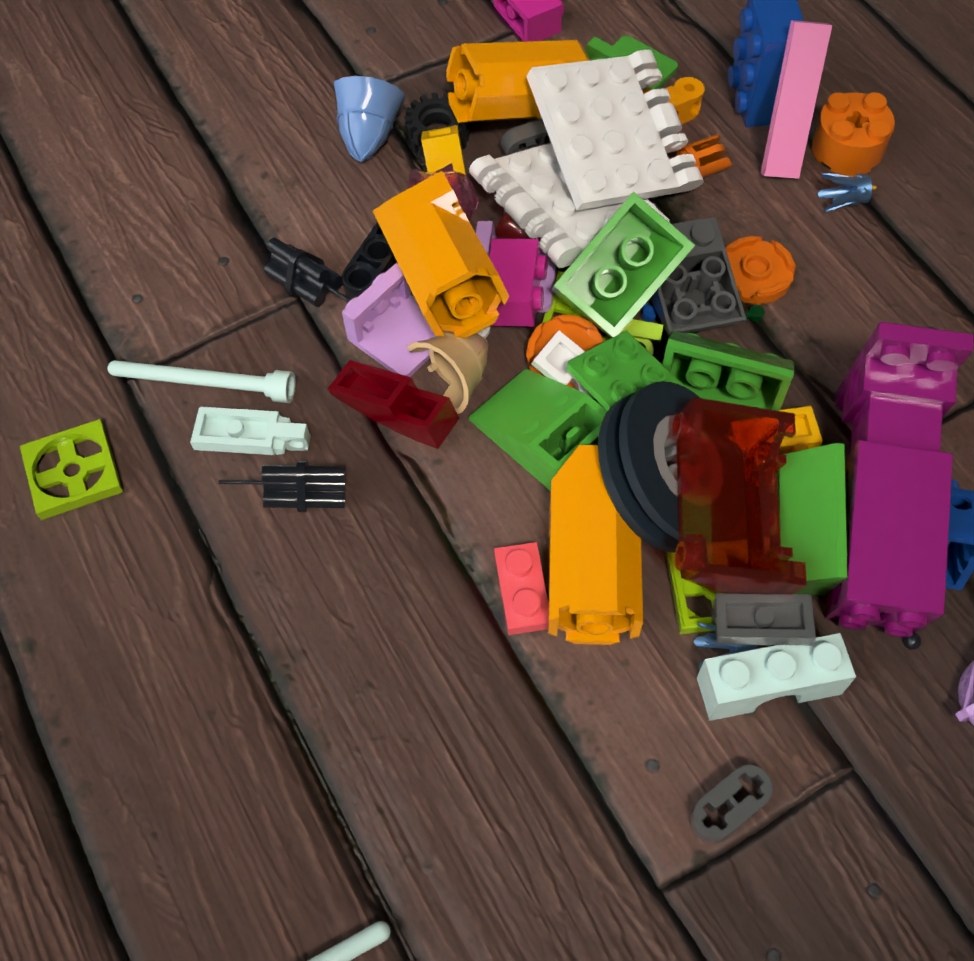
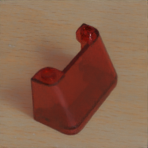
[671,397,807,594]

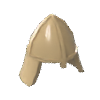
[406,332,489,414]

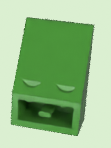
[468,368,607,491]

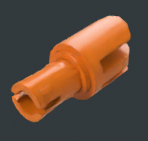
[669,133,732,178]

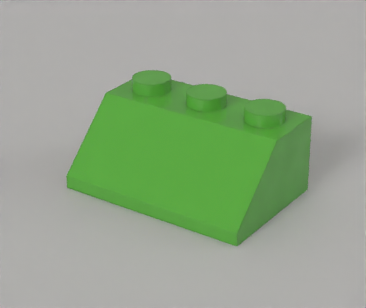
[552,192,695,338]
[663,330,794,414]
[764,443,847,596]

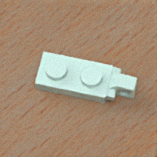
[190,407,311,455]

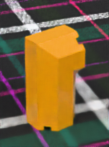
[446,40,590,123]
[373,171,509,339]
[548,445,643,645]

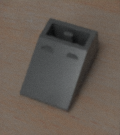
[650,216,747,336]

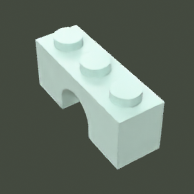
[697,633,856,721]

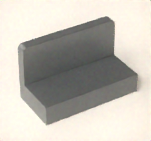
[712,593,816,646]

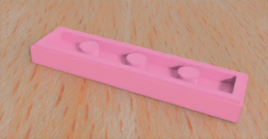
[761,20,832,178]

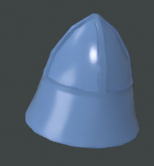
[334,76,405,162]

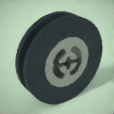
[598,381,743,553]

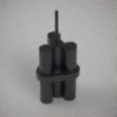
[264,237,351,307]
[219,461,346,512]

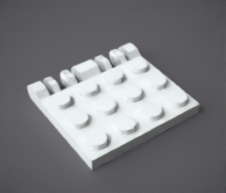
[526,49,704,211]
[469,143,670,268]

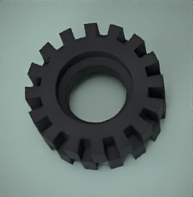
[404,93,469,159]

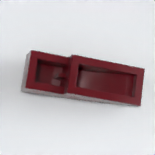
[327,360,460,449]

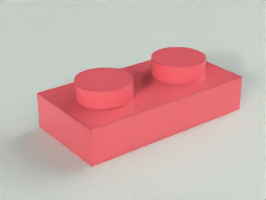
[494,542,549,635]

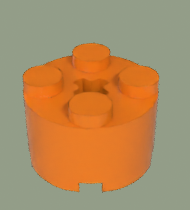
[812,92,895,176]

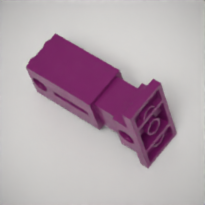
[825,322,974,637]

